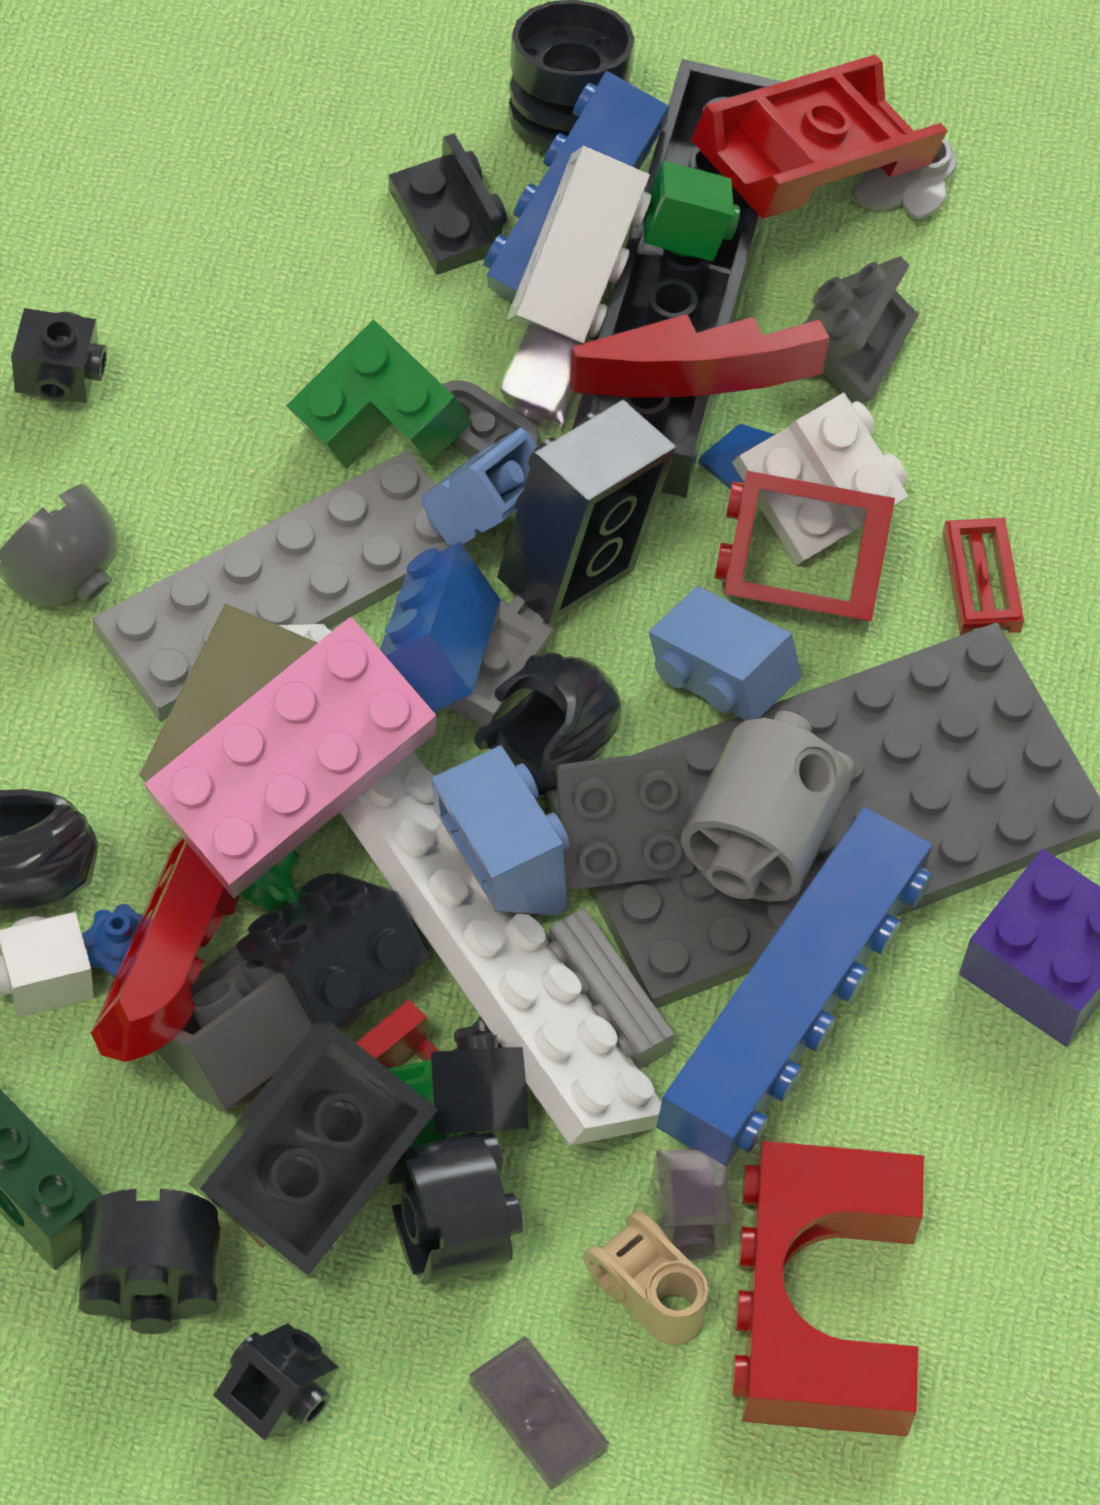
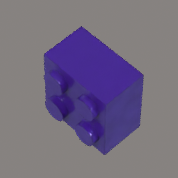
[959,848,1100,1047]

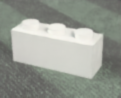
[506,146,651,348]

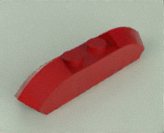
[91,837,239,1062]

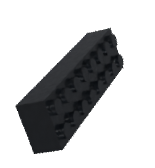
[572,59,783,498]

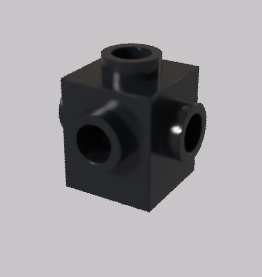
[11,308,107,403]
[213,1323,339,1441]

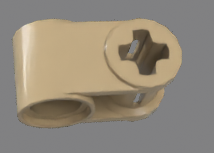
[583,1211,708,1345]

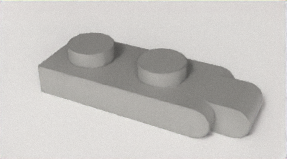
[447,595,554,726]

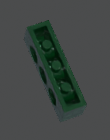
[0,1089,103,1271]

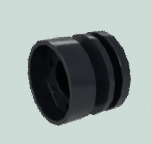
[508,0,635,151]

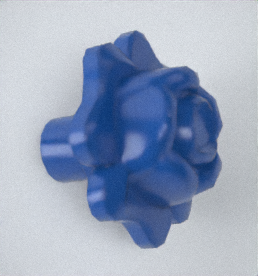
[82,904,142,978]

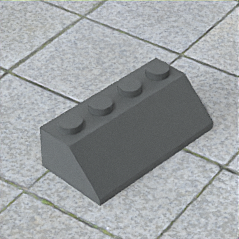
[156,872,432,1110]

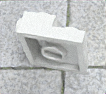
[732,393,909,566]

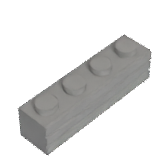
[547,908,674,1070]

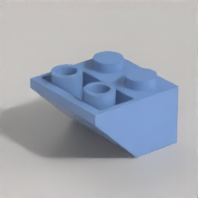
[431,745,570,916]

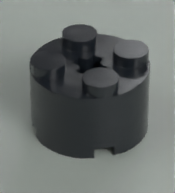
[388,1132,523,1286]
[79,1189,221,1334]

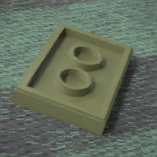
[139,603,318,782]

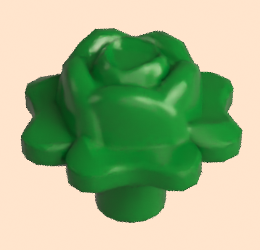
[242,850,300,912]

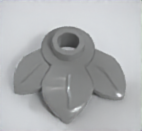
[854,137,956,220]

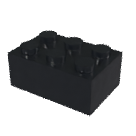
[497,400,676,624]
[188,1021,438,1276]

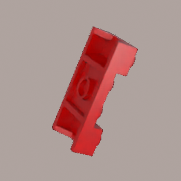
[691,54,948,219]

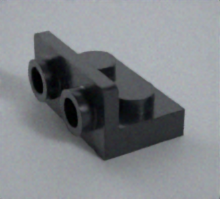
[388,133,507,275]

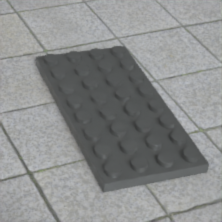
[543,622,1100,1009]

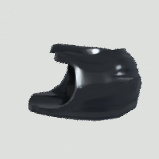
[474,652,621,796]
[0,789,99,911]

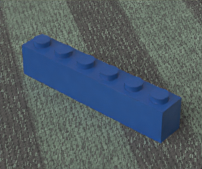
[656,806,933,1169]

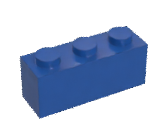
[380,542,501,712]

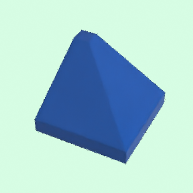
[698,423,775,489]

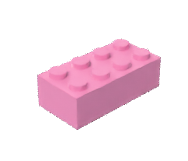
[144,616,437,898]

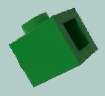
[643,160,740,261]

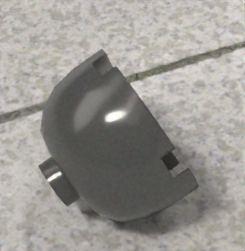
[0,484,118,606]

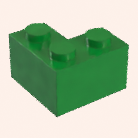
[286,319,473,469]

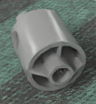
[680,711,857,902]

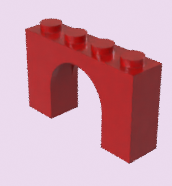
[731,1141,924,1437]

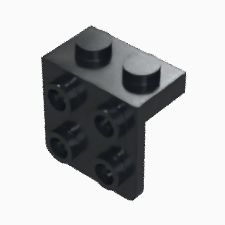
[236,873,430,1026]

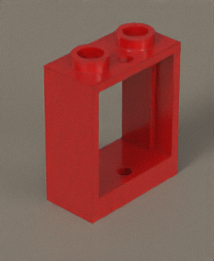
[714,470,895,621]

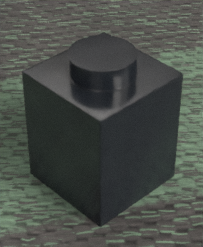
[431,1035,529,1134]

